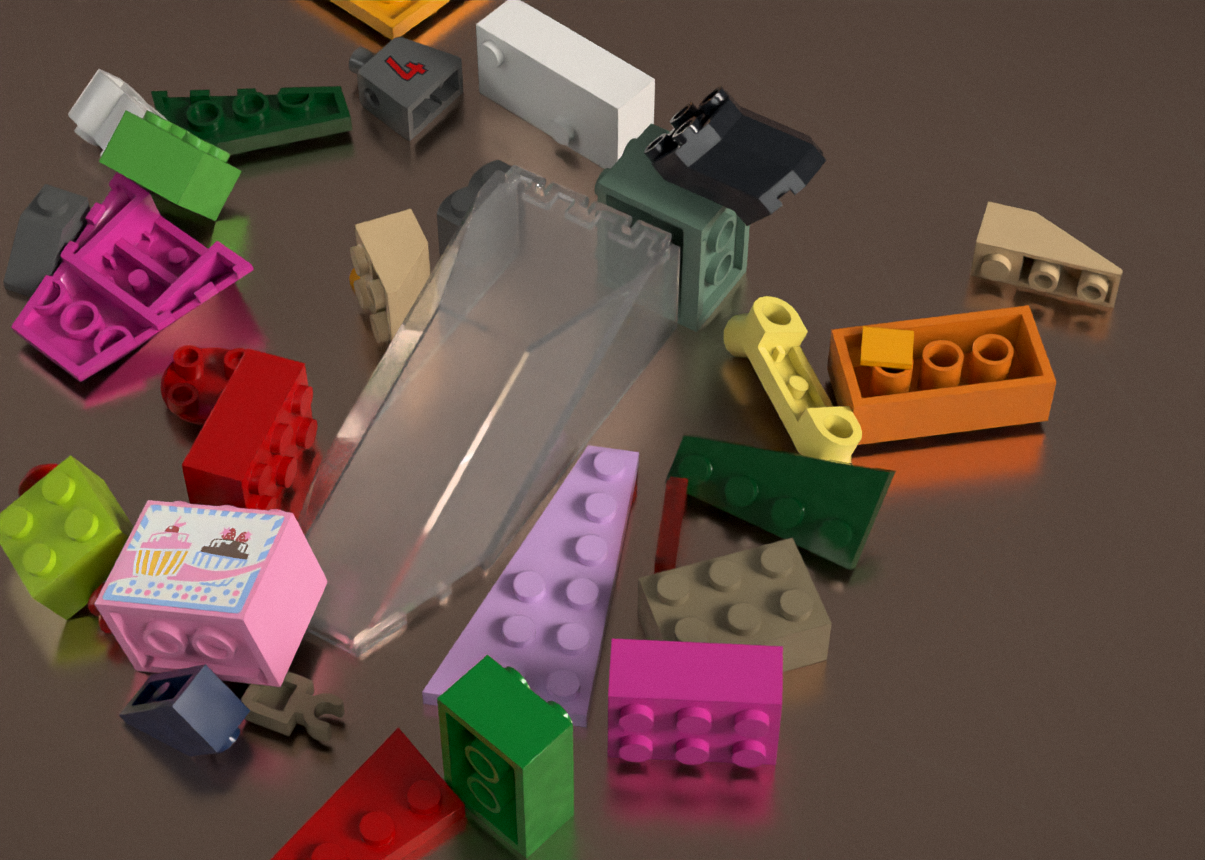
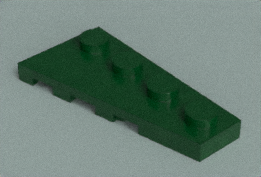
[151,86,352,155]
[664,434,896,570]

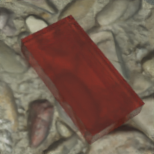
[654,477,688,574]

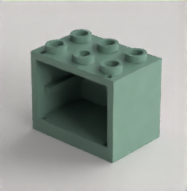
[594,123,750,332]

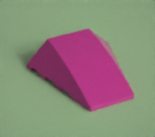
[11,172,254,382]

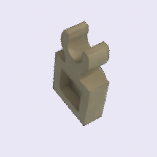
[241,671,345,741]

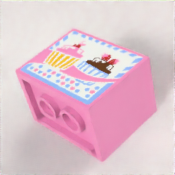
[94,500,328,687]

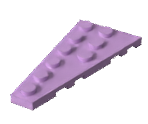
[422,445,639,727]

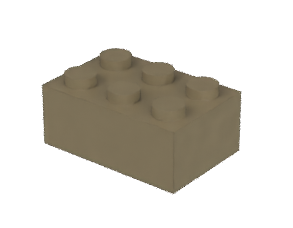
[637,538,832,672]

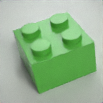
[99,110,242,221]

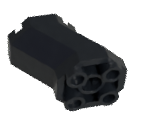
[644,86,826,226]

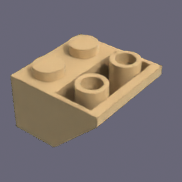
[350,209,433,360]

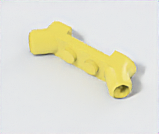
[724,296,862,463]

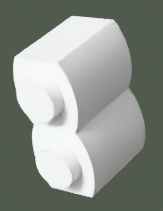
[68,69,167,156]

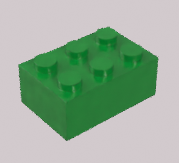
[437,655,574,859]

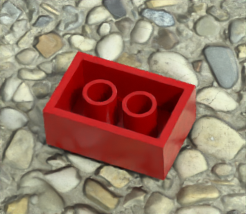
[182,348,318,510]

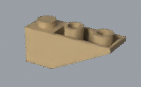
[970,201,1123,308]

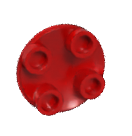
[160,345,246,425]

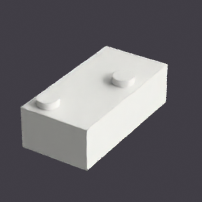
[476,0,655,169]

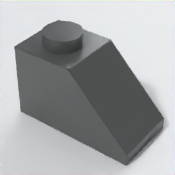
[3,184,90,297]

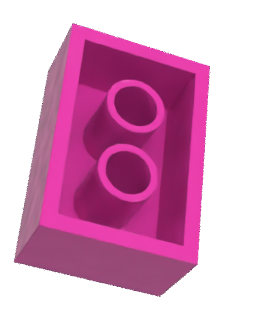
[607,638,783,768]

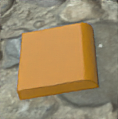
[860,326,914,370]

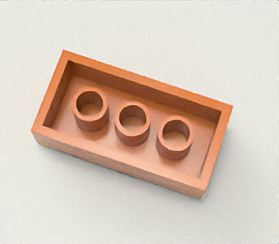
[827,305,1056,445]

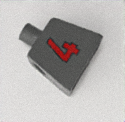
[349,37,463,141]

